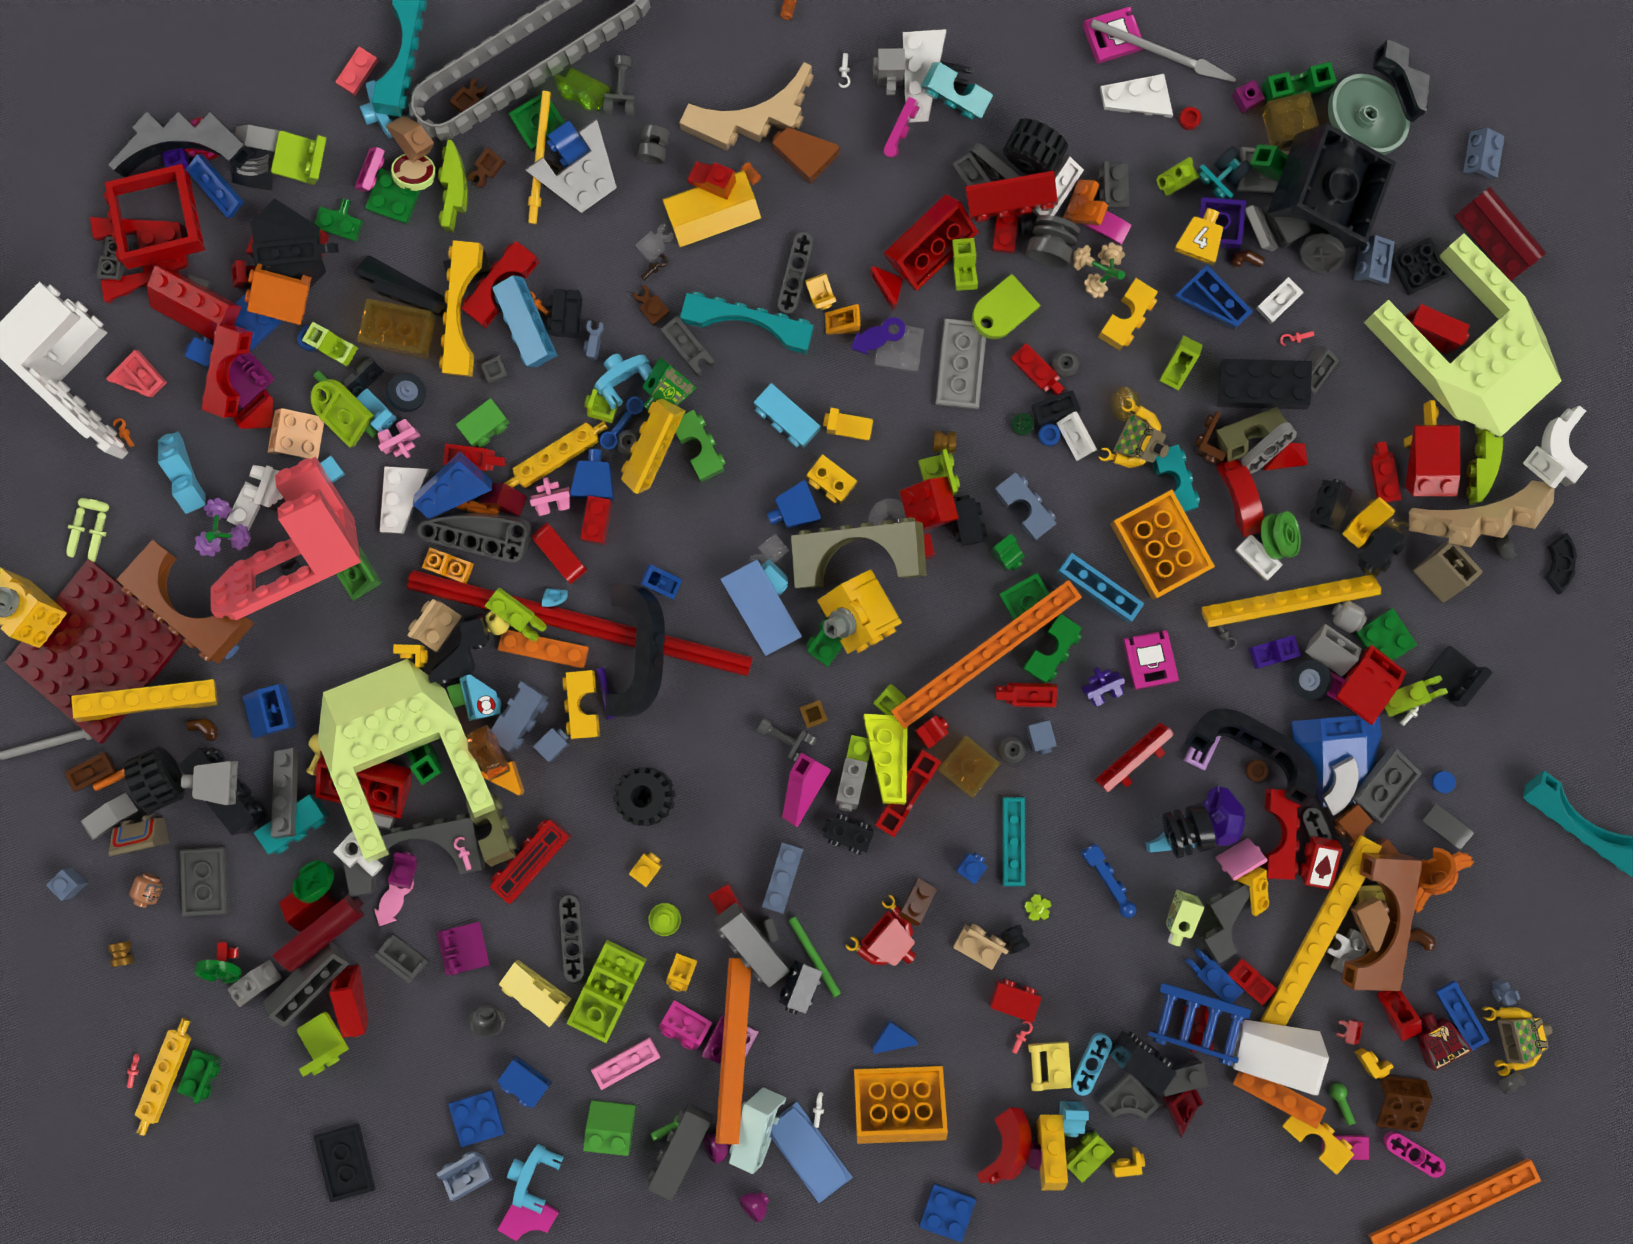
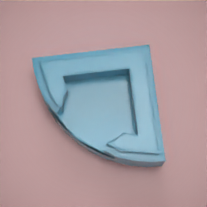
[542,588,568,607]

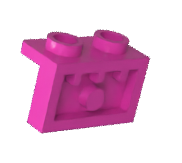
[658,1000,713,1050]

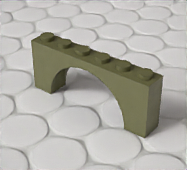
[791,518,927,589]

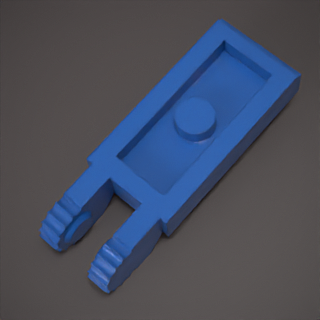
[1185,948,1244,1003]

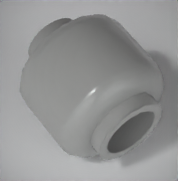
[1331,601,1367,633]

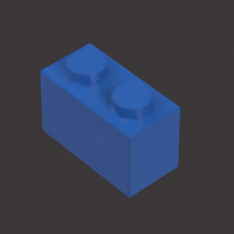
[497,1056,552,1109]

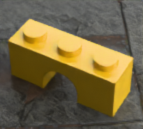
[1098,278,1158,351]
[563,670,600,739]
[1036,1115,1068,1190]
[1282,1116,1355,1175]

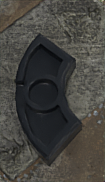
[1544,533,1577,594]

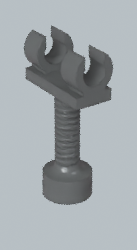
[603,55,635,116]
[756,717,817,761]

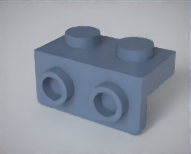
[1463,128,1504,179]
[436,1151,493,1202]

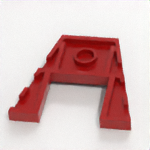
[90,217,189,303]

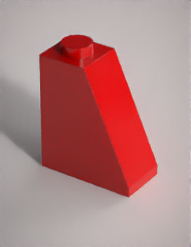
[329,965,368,1038]

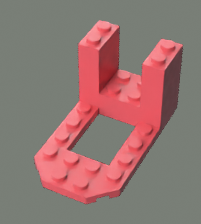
[210,456,361,620]

